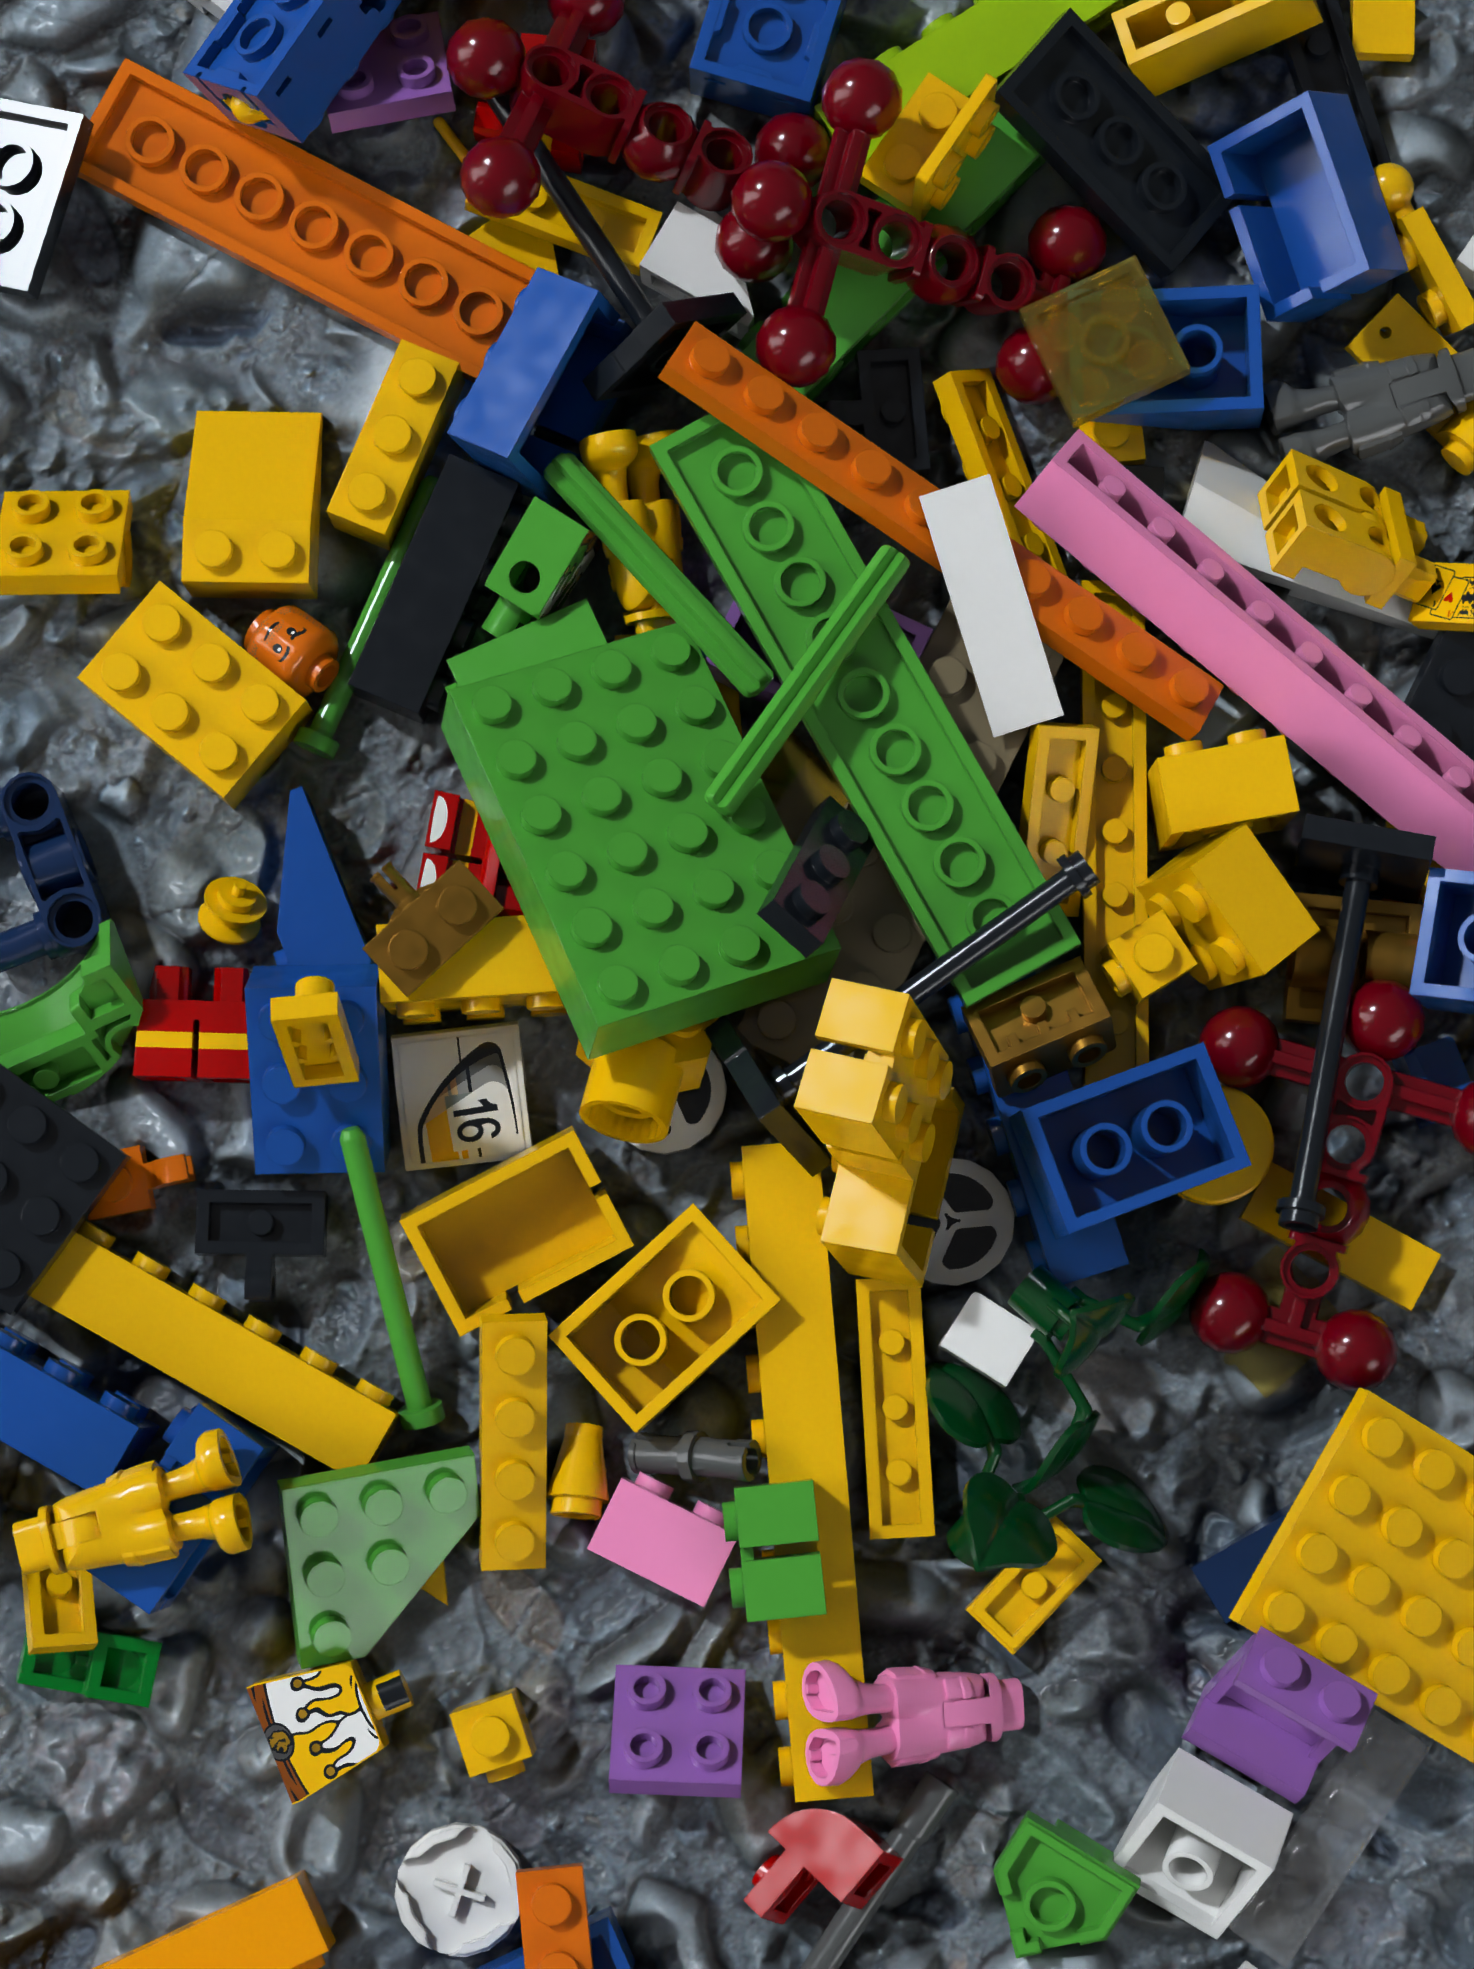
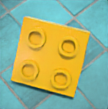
[0,489,133,595]

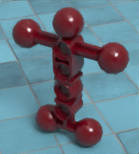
[446,0,831,284]
[731,57,1107,406]
[1189,979,1474,1392]

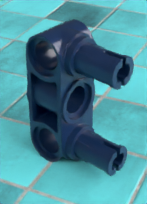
[0,772,111,973]

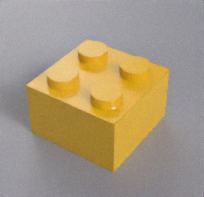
[1147,729,1300,853]
[1137,824,1320,991]

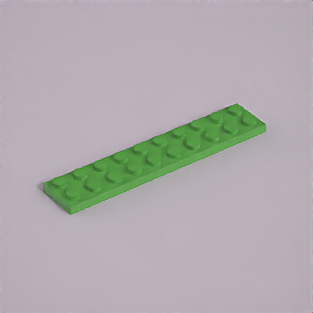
[649,413,1081,1009]

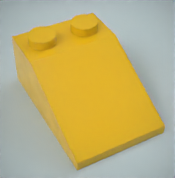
[181,411,323,599]
[548,1203,781,1433]

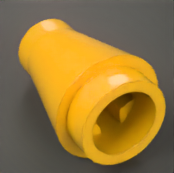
[546,1422,610,1520]

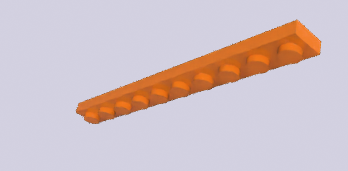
[657,321,1224,741]

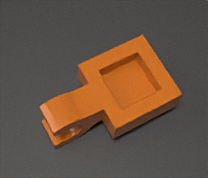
[88,1145,197,1222]

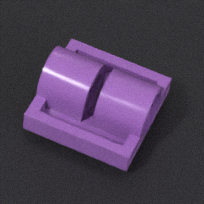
[327,11,456,134]
[609,1664,746,1798]

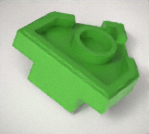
[993,1810,1141,1958]

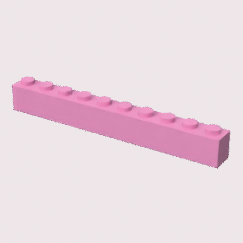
[1014,429,1474,871]

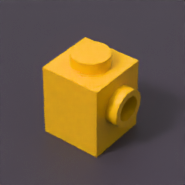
[1099,909,1198,1006]
[449,1687,537,1783]

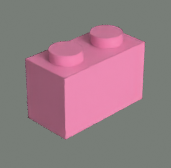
[587,1471,736,1607]

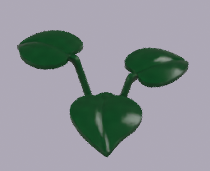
[1008,1248,1211,1495]
[925,1362,1168,1572]

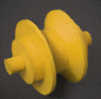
[198,877,267,945]

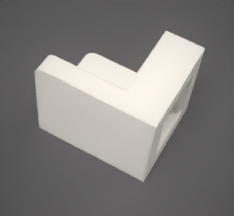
[937,1292,1035,1387]

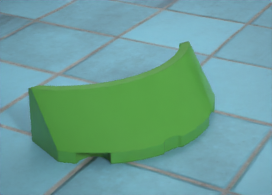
[0,919,143,1102]

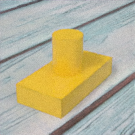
[270,976,359,1088]

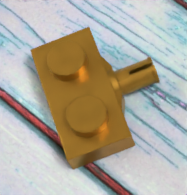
[362,860,504,997]

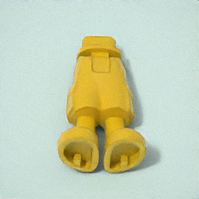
[579,429,683,635]
[12,1428,253,1575]

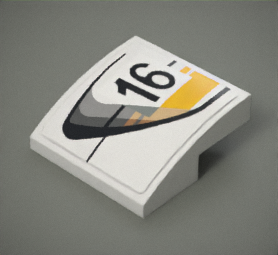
[391,1021,533,1171]

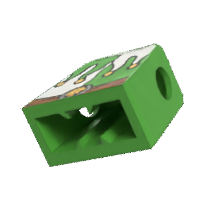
[481,496,602,638]

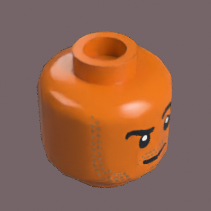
[244,605,339,698]

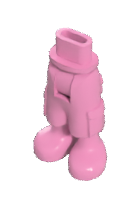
[802,1660,1025,1786]

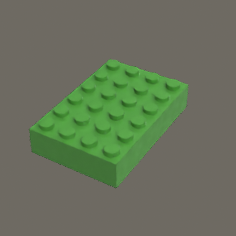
[441,623,842,1060]

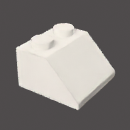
[1113,1748,1293,1940]

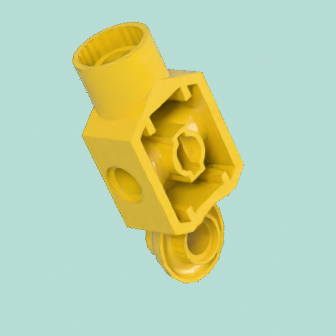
[575,1017,719,1143]

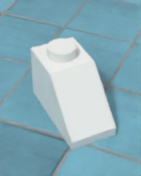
[639,201,754,340]

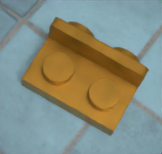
[961,956,1116,1098]

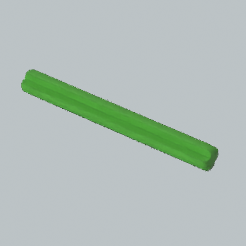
[544,453,774,698]
[704,544,910,817]

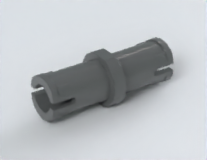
[628,1431,762,1483]

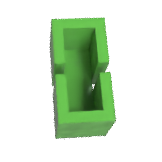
[722,1479,827,1622]

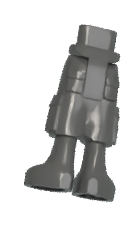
[1263,348,1474,463]

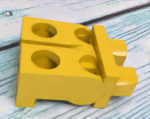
[1257,449,1437,609]

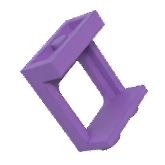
[1182,1626,1378,1804]

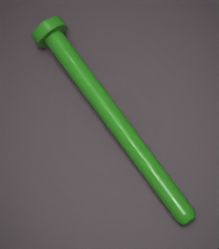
[293,475,438,760]
[339,1126,446,1430]

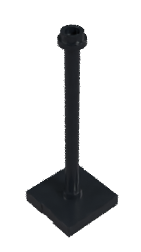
[446,50,747,402]
[1275,813,1436,1233]
[704,850,1101,1177]

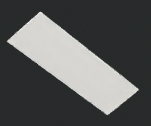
[919,474,1064,737]

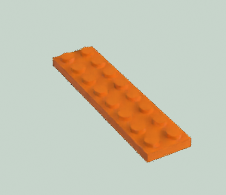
[77,58,536,383]

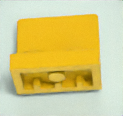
[860,72,1000,222]

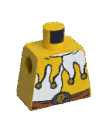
[246,1659,414,1805]

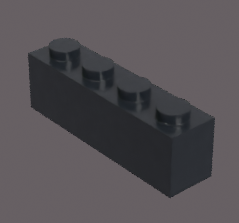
[348,454,528,725]

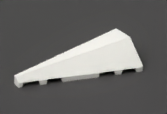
[1182,441,1439,640]

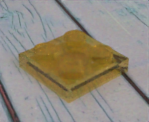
[1019,255,1191,429]

